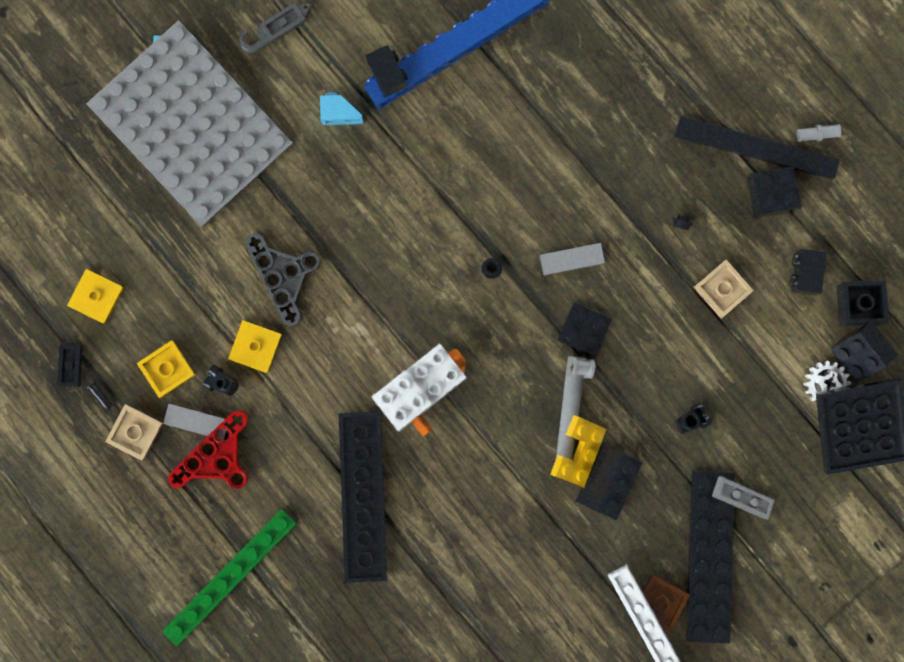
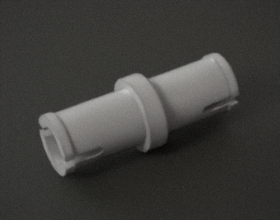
[797,124,841,142]

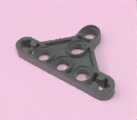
[246,233,321,327]

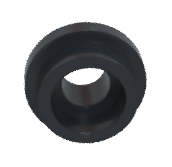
[672,214,693,230]
[482,258,502,279]

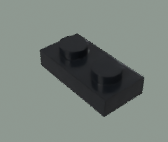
[57,344,83,387]

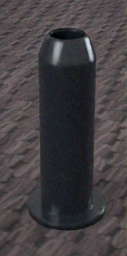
[86,382,112,410]

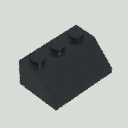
[575,444,643,521]

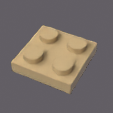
[694,260,754,318]
[105,404,163,461]

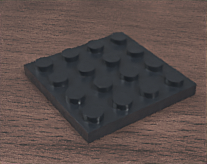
[816,378,904,475]

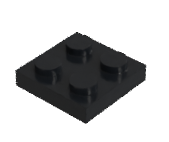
[557,302,612,357]

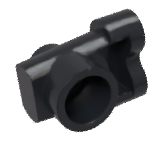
[203,365,239,396]
[674,402,711,434]

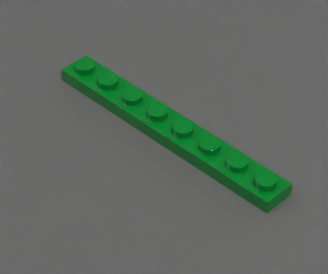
[162,509,297,646]

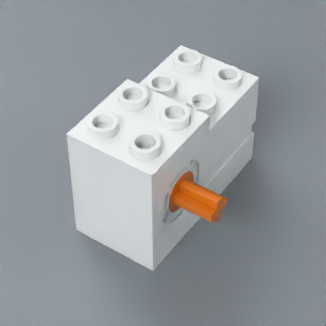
[372,344,466,437]

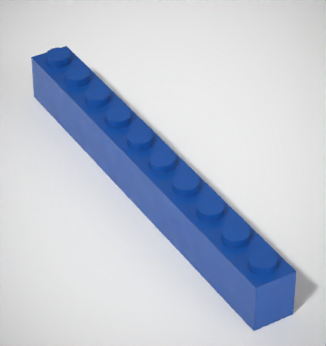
[364,0,550,111]

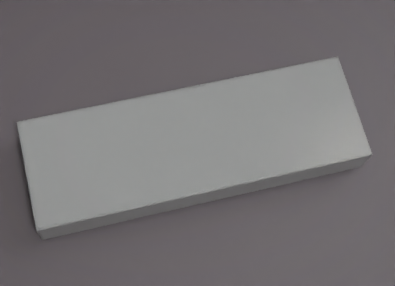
[540,243,605,276]
[163,404,229,440]
[712,476,775,520]

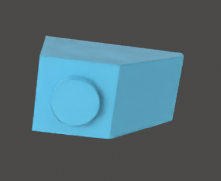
[320,92,363,125]

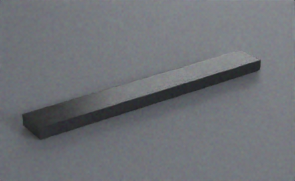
[674,116,840,180]

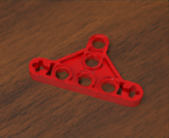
[168,410,249,489]

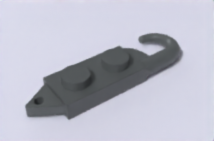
[239,3,312,53]

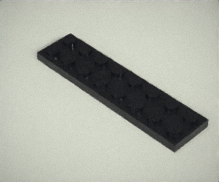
[339,411,387,583]
[686,471,735,644]

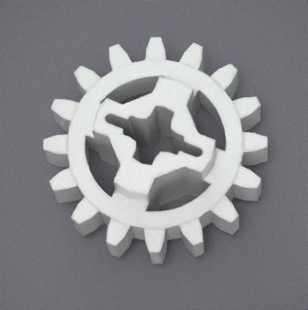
[803,361,852,401]

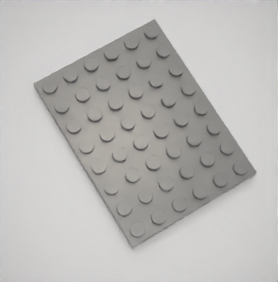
[86,20,293,227]

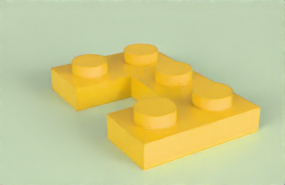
[551,415,607,488]

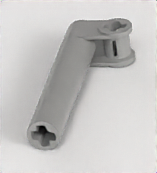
[556,356,595,460]

